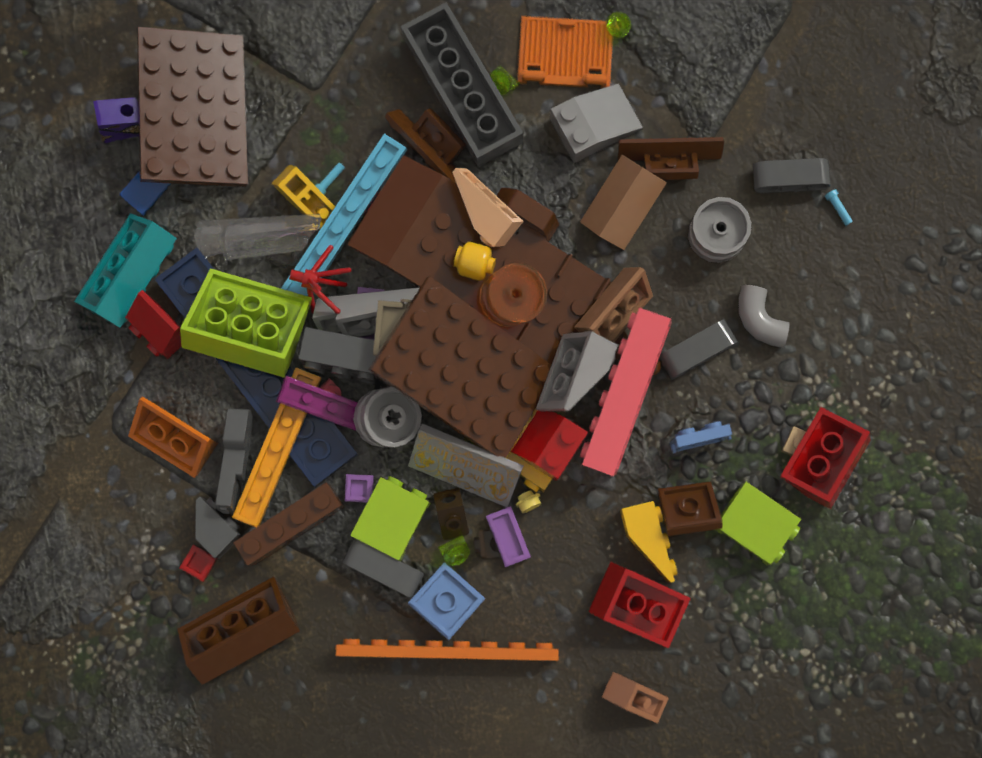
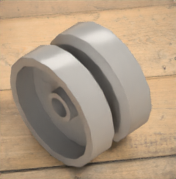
[688,197,752,263]
[353,387,422,447]

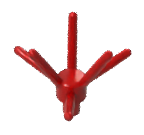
[289,245,351,314]

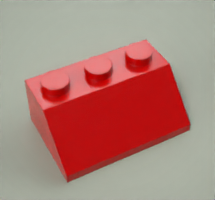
[780,407,871,509]

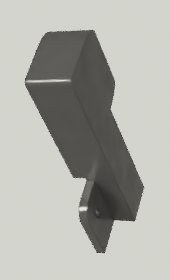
[215,408,254,516]

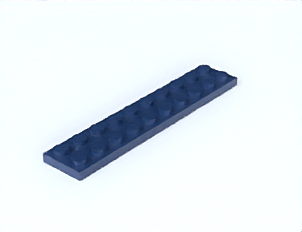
[155,248,358,488]

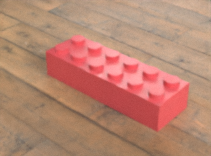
[580,308,672,476]

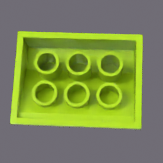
[180,268,312,378]

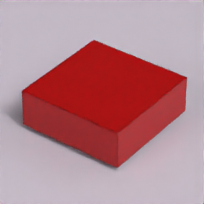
[180,544,217,582]

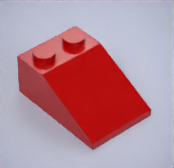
[588,562,691,648]

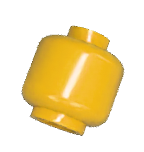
[454,242,496,281]

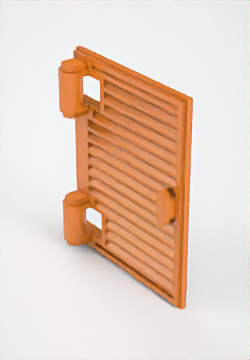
[517,16,613,88]

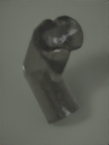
[265,247,305,269]

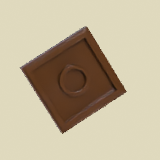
[657,481,723,536]

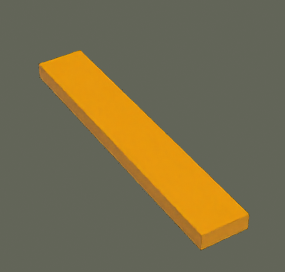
[232,368,322,527]

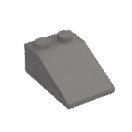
[550,84,643,163]
[536,331,618,411]

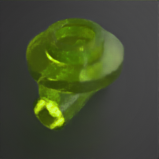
[490,65,519,95]
[438,535,470,565]

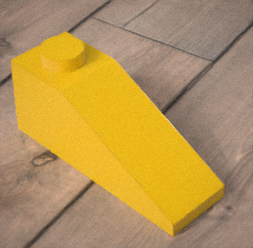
[271,165,335,230]

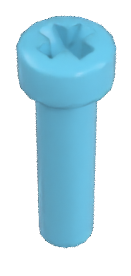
[315,163,345,194]
[825,189,853,226]

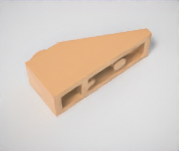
[453,168,524,247]

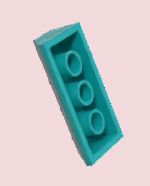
[74,213,177,328]

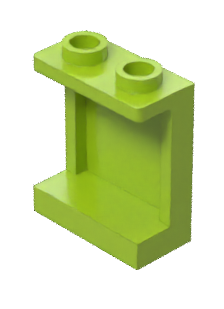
[350,476,430,561]
[716,482,801,565]

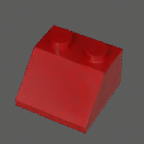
[125,290,182,359]
[511,410,588,481]

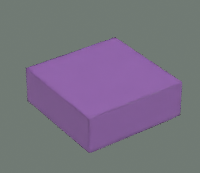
[345,474,374,503]

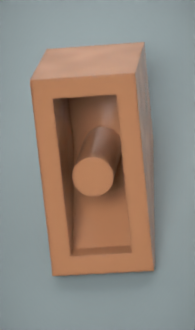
[602,672,669,723]

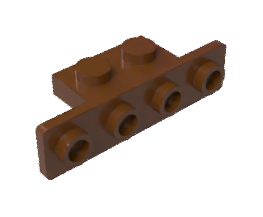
[384,108,466,184]
[618,137,724,180]

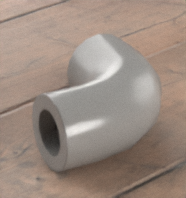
[739,285,789,348]

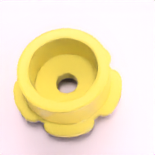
[516,490,541,513]

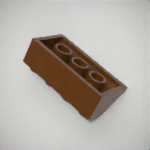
[177,577,300,685]

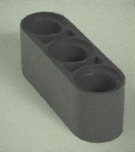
[753,158,831,193]
[659,319,738,380]
[342,538,424,598]

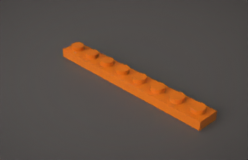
[336,639,559,661]

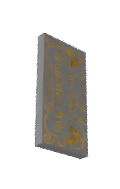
[408,424,524,507]

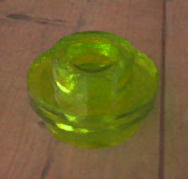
[606,12,631,38]

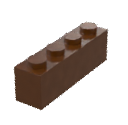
[233,482,345,567]

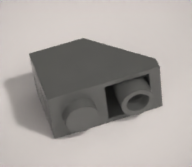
[195,496,243,559]

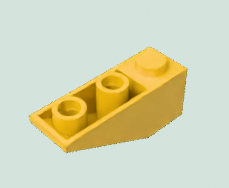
[620,501,677,583]

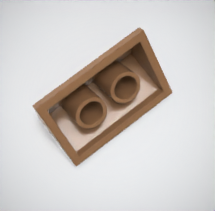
[580,155,667,250]
[574,267,653,343]

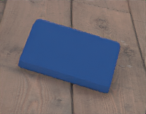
[119,171,171,215]

